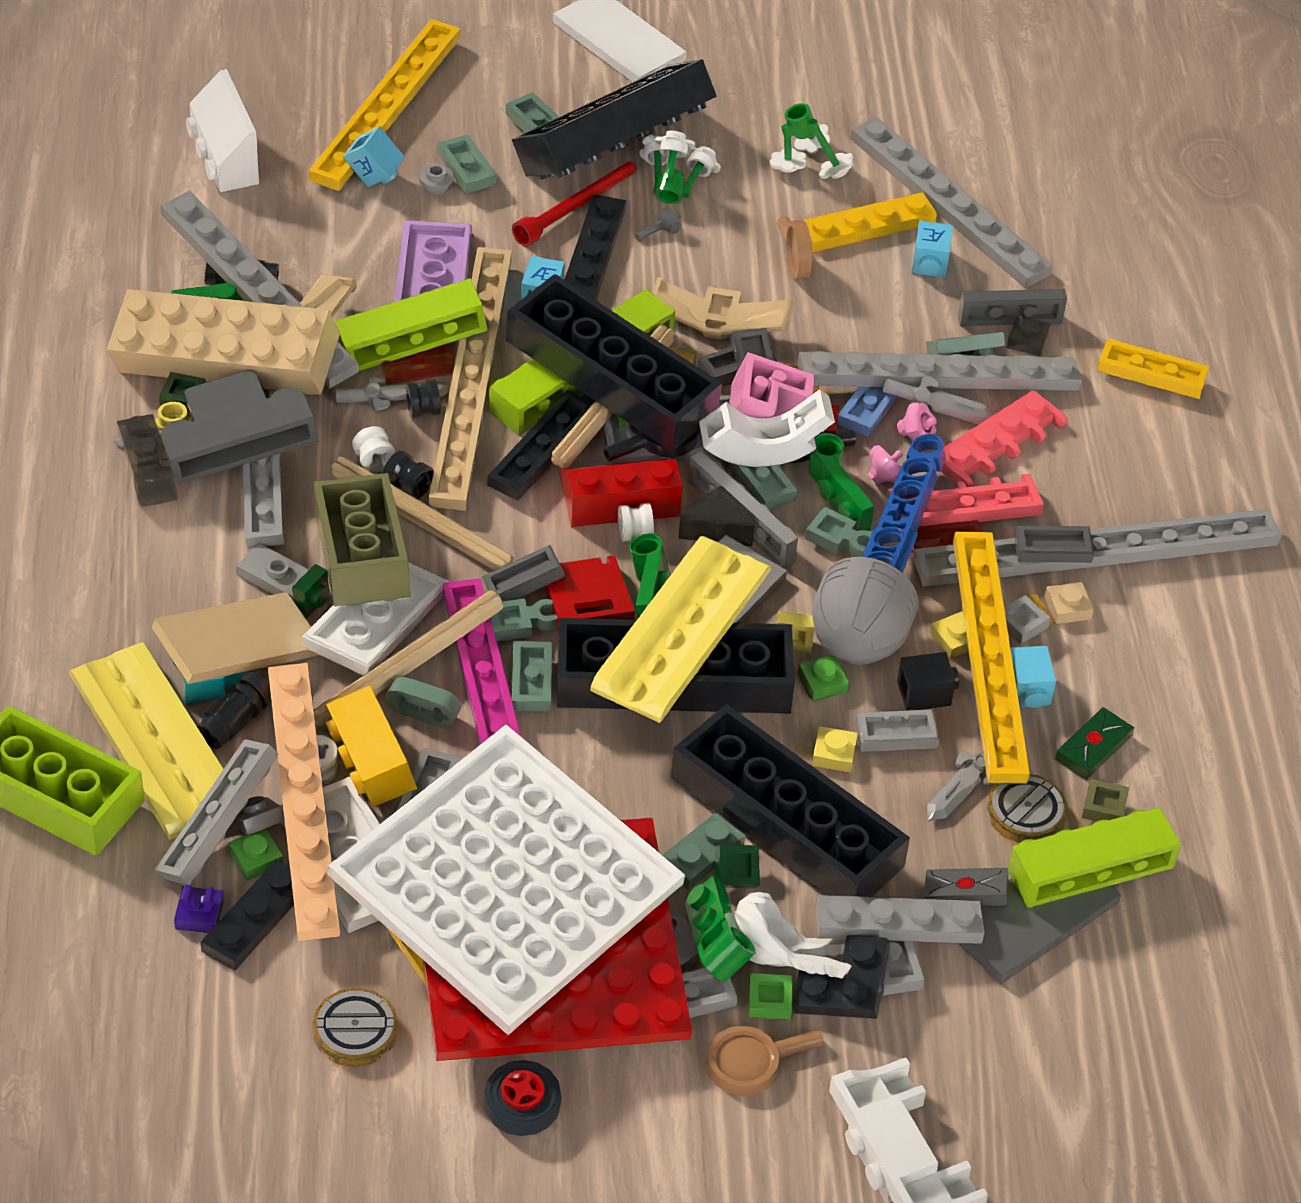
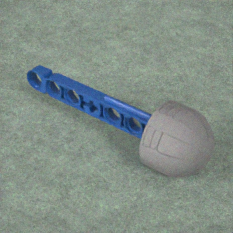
[812,434,946,665]

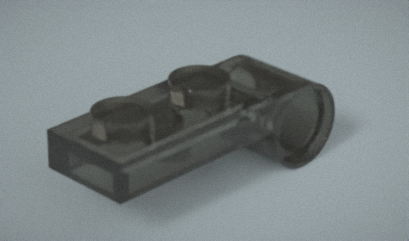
[117,414,178,508]

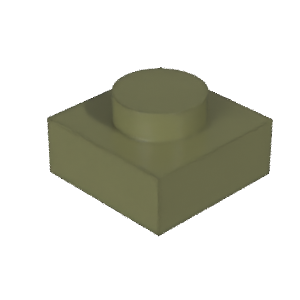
[1082,778,1129,821]

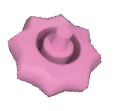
[897,403,937,442]
[867,445,903,486]

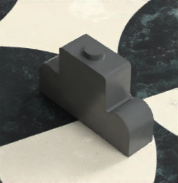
[162,370,319,485]

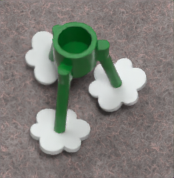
[770,103,853,179]

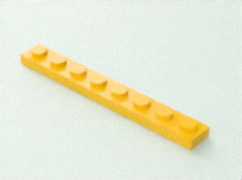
[309,19,460,191]
[953,532,1030,784]

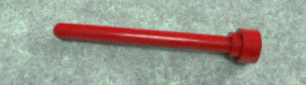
[512,161,637,247]

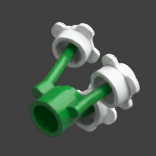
[640,131,721,204]

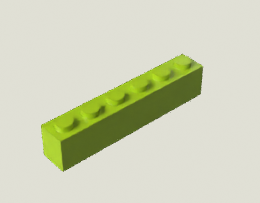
[489,289,675,435]

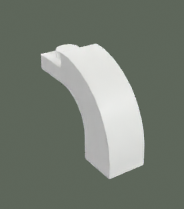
[699,389,835,467]

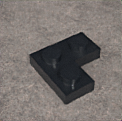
[792,936,890,1019]

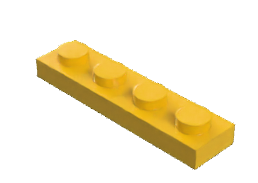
[804,192,937,252]

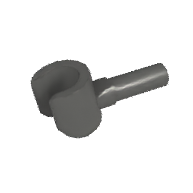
[635,208,682,241]

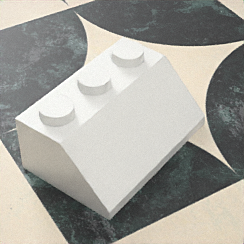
[186,69,259,192]

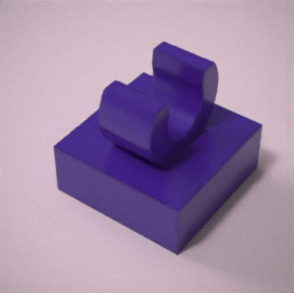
[174,885,224,933]

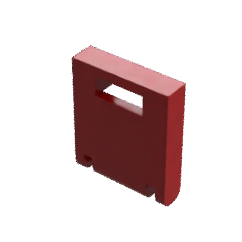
[544,555,635,632]

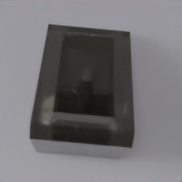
[678,485,756,547]

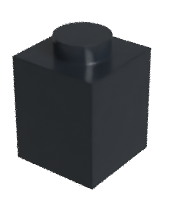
[897,652,959,711]

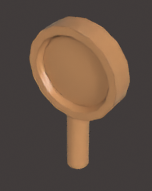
[777,216,812,280]
[706,1025,824,1096]

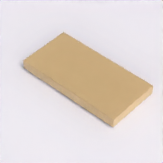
[152,592,319,684]

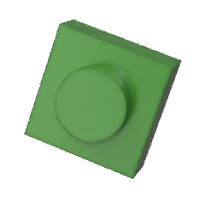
[798,655,849,701]
[228,829,283,881]
[749,973,792,1020]

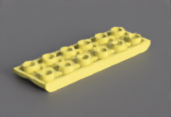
[591,536,772,723]
[69,642,224,840]

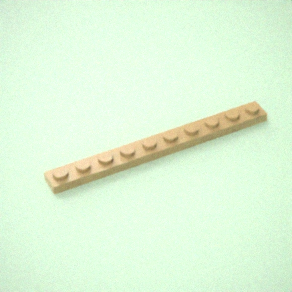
[429,247,512,511]

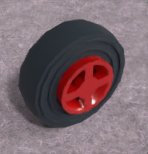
[484,1060,562,1136]

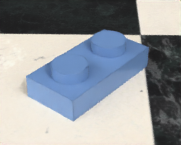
[837,387,899,438]

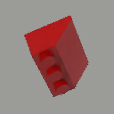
[559,459,683,527]

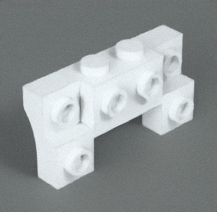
[829,1058,988,1203]

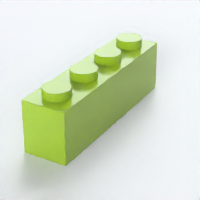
[335,278,488,372]
[1008,807,1181,908]

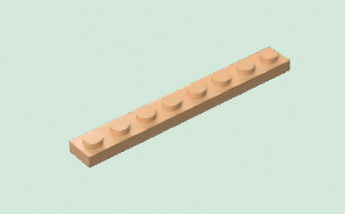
[268,663,340,941]

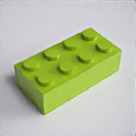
[0,705,144,857]

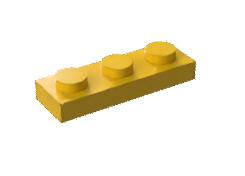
[1097,338,1210,399]

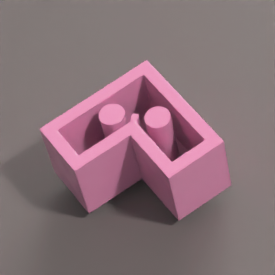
[730,352,815,418]

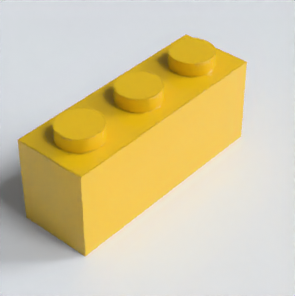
[325,686,417,808]

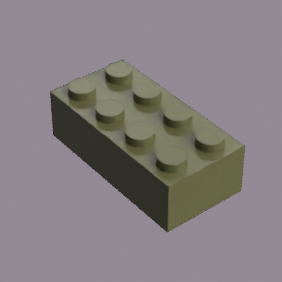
[313,473,411,607]

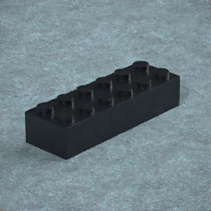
[511,59,717,180]
[506,274,722,452]
[557,618,795,714]
[671,704,910,897]

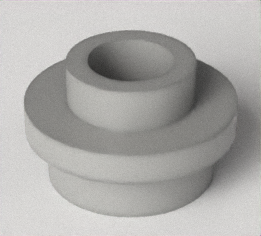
[419,164,453,195]

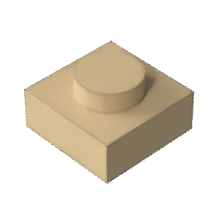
[1044,582,1094,624]

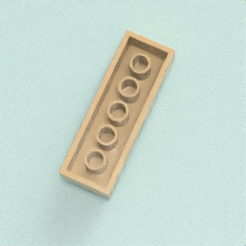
[106,289,340,395]

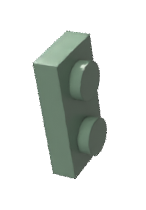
[506,92,559,133]
[437,134,497,194]
[926,332,1005,356]
[727,462,797,510]
[512,641,552,712]
[662,813,745,890]

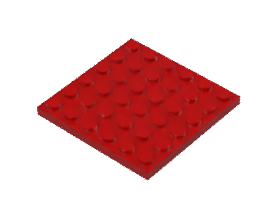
[423,818,692,1061]

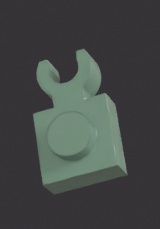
[805,507,871,557]
[490,599,557,642]

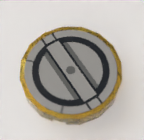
[987,774,1067,843]
[312,987,398,1067]

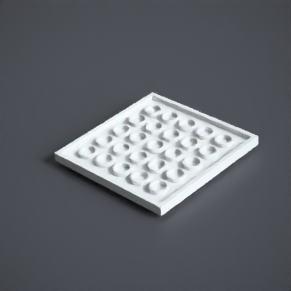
[328,725,685,1035]

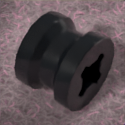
[405,379,441,418]

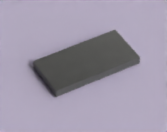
[959,878,1121,984]

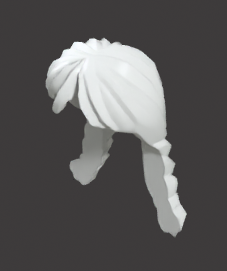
[734,892,852,979]

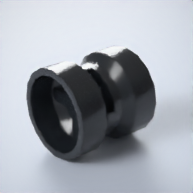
[382,450,434,499]

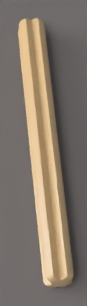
[551,325,675,469]
[331,456,514,571]
[313,590,503,732]

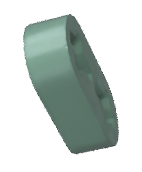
[385,677,462,727]

